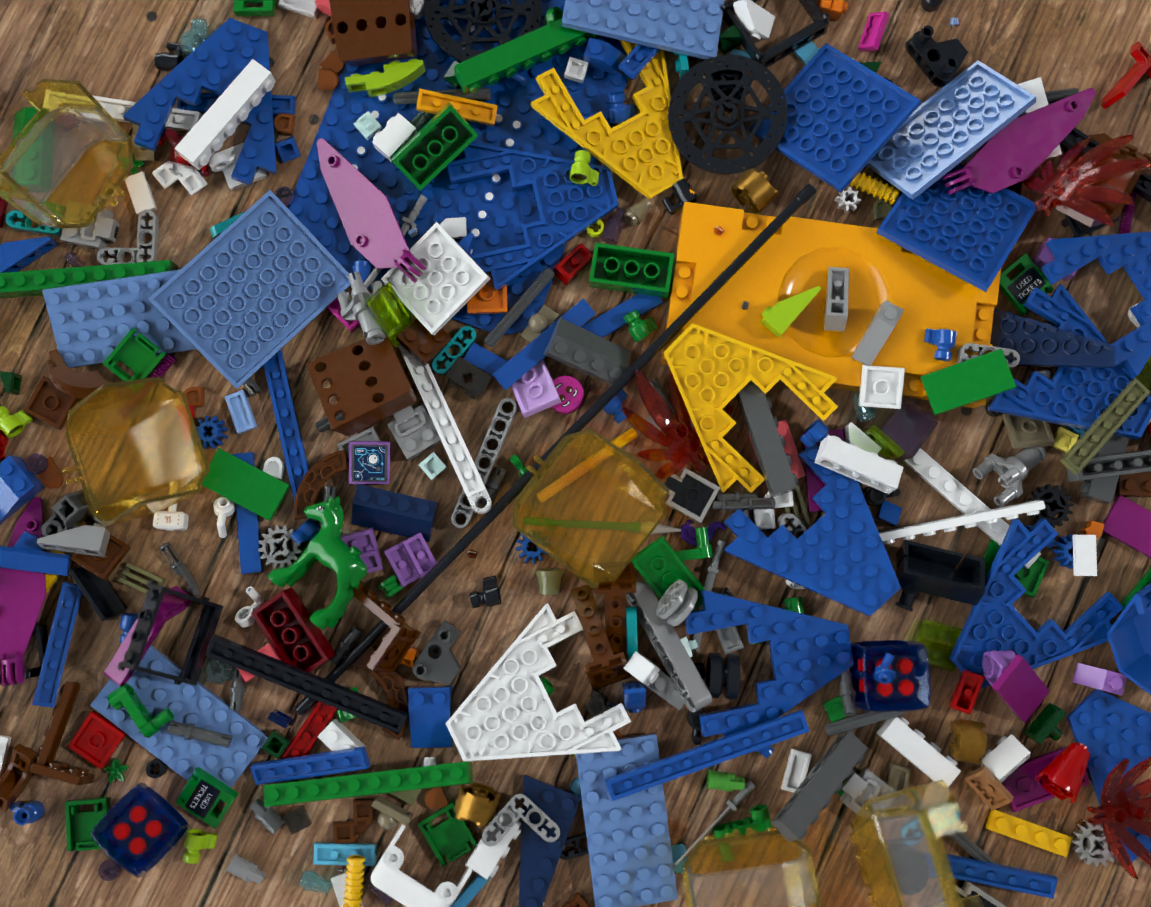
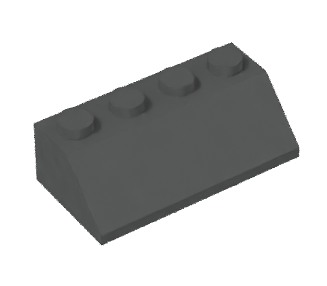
[544,318,631,386]

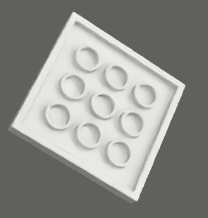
[381,222,491,335]

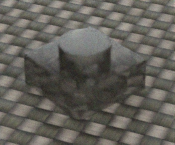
[283,805,312,834]

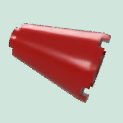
[1036,742,1090,803]

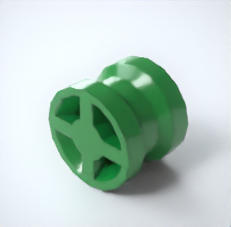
[378,575,403,600]

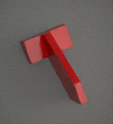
[1101,41,1151,109]

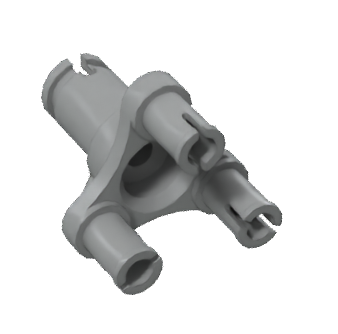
[337,272,389,345]
[973,447,1047,507]

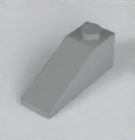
[824,267,849,331]
[851,300,904,366]
[36,524,110,557]

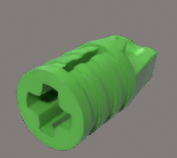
[707,770,745,792]

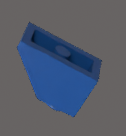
[584,37,626,76]

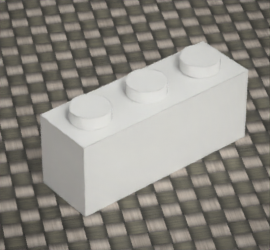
[465,809,522,879]

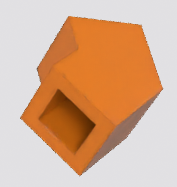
[1080,520,1105,538]
[401,647,419,667]

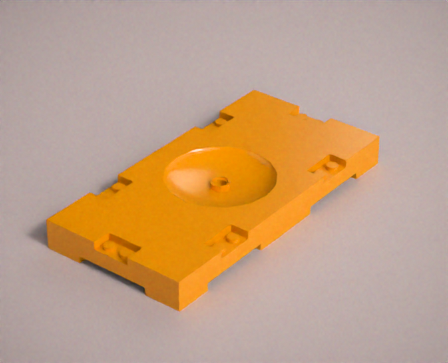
[661,202,1001,408]

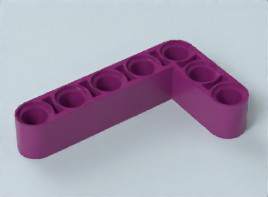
[104,585,192,687]

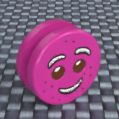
[551,376,584,414]

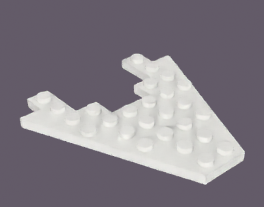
[446,603,631,762]

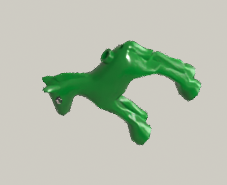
[268,496,368,630]

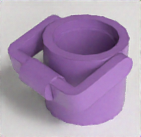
[982,650,1016,686]

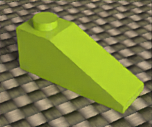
[760,286,822,338]

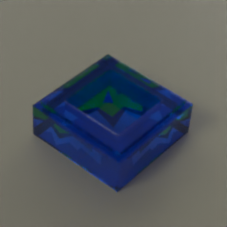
[267,710,293,728]

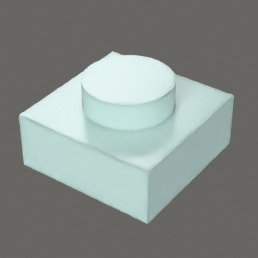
[419,452,447,480]

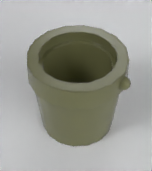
[535,568,564,595]

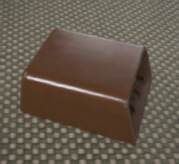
[329,0,417,66]
[306,332,417,436]

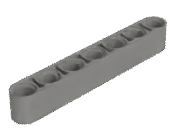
[451,398,518,528]
[626,578,712,712]

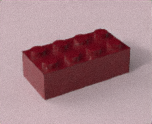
[251,587,337,673]

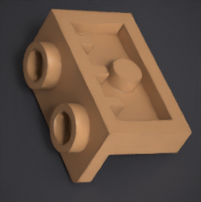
[964,765,1013,810]

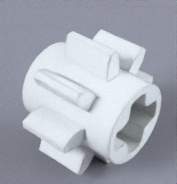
[834,187,861,213]

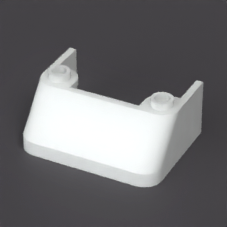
[371,824,473,907]

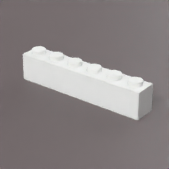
[175,59,276,170]

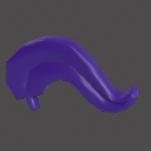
[680,519,725,547]

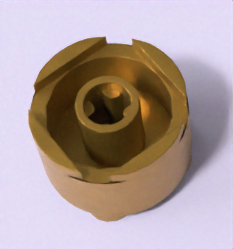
[731,168,779,214]
[948,719,987,764]
[454,782,500,827]

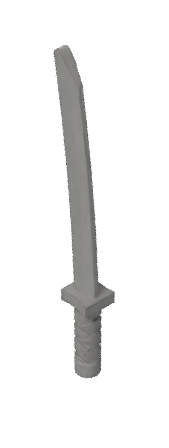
[363,195,427,288]
[693,540,726,652]
[673,781,756,869]

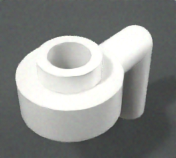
[208,153,240,172]
[213,497,235,538]
[235,586,264,627]

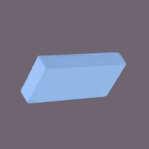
[225,390,258,434]

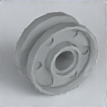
[656,580,698,627]

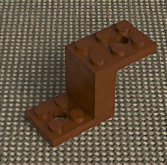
[1055,144,1151,227]

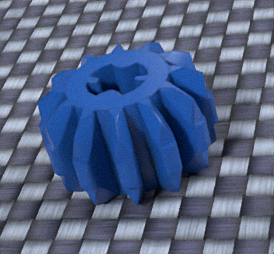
[193,415,229,449]
[515,530,550,564]
[1051,534,1073,569]

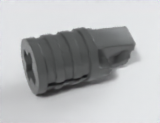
[250,798,286,835]

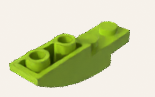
[345,59,426,97]

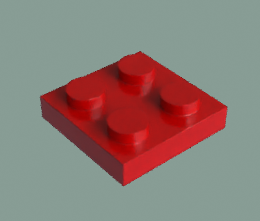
[67,711,127,769]

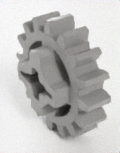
[258,525,304,568]
[1072,819,1121,867]

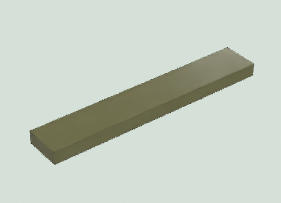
[1060,378,1151,475]

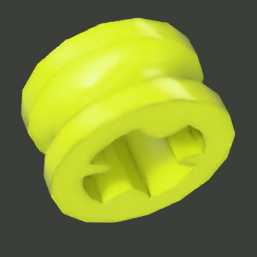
[586,220,604,238]

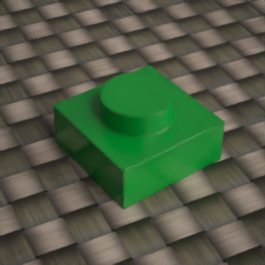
[822,695,846,723]

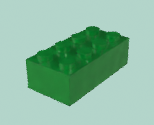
[392,102,479,191]
[589,242,674,298]

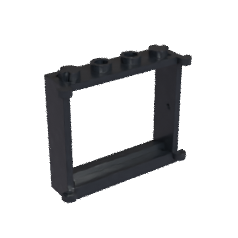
[721,0,831,68]
[118,580,224,686]

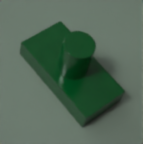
[1024,703,1067,744]

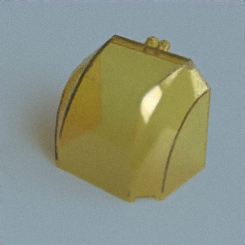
[61,377,210,527]
[513,428,669,589]

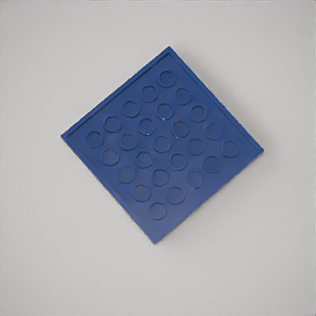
[749,43,921,193]
[877,163,1039,292]

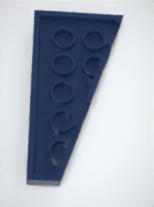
[990,307,1116,368]
[519,774,581,907]

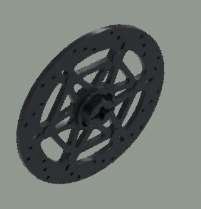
[424,0,542,62]
[668,55,788,175]

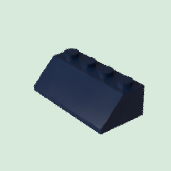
[351,484,439,542]

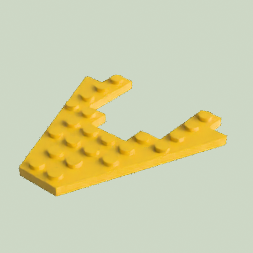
[530,40,683,200]
[663,323,838,493]

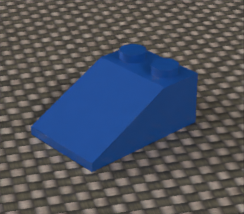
[0,455,45,525]
[408,685,453,748]

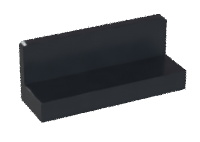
[69,567,128,621]

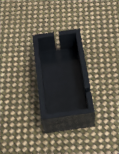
[896,540,985,606]

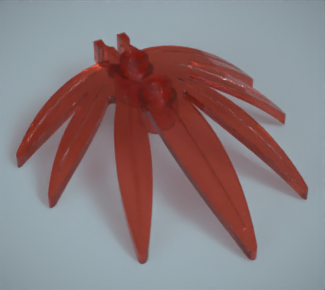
[1023,135,1151,227]
[622,370,735,480]
[1087,757,1151,880]

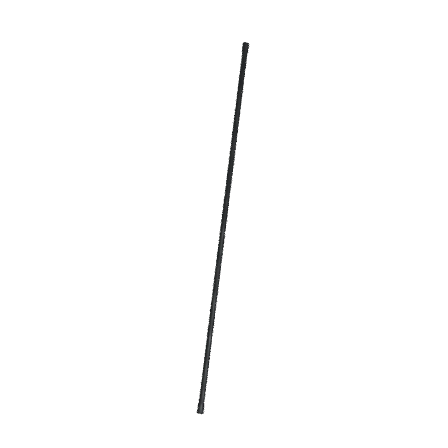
[295,183,817,716]

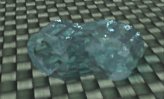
[181,18,208,55]

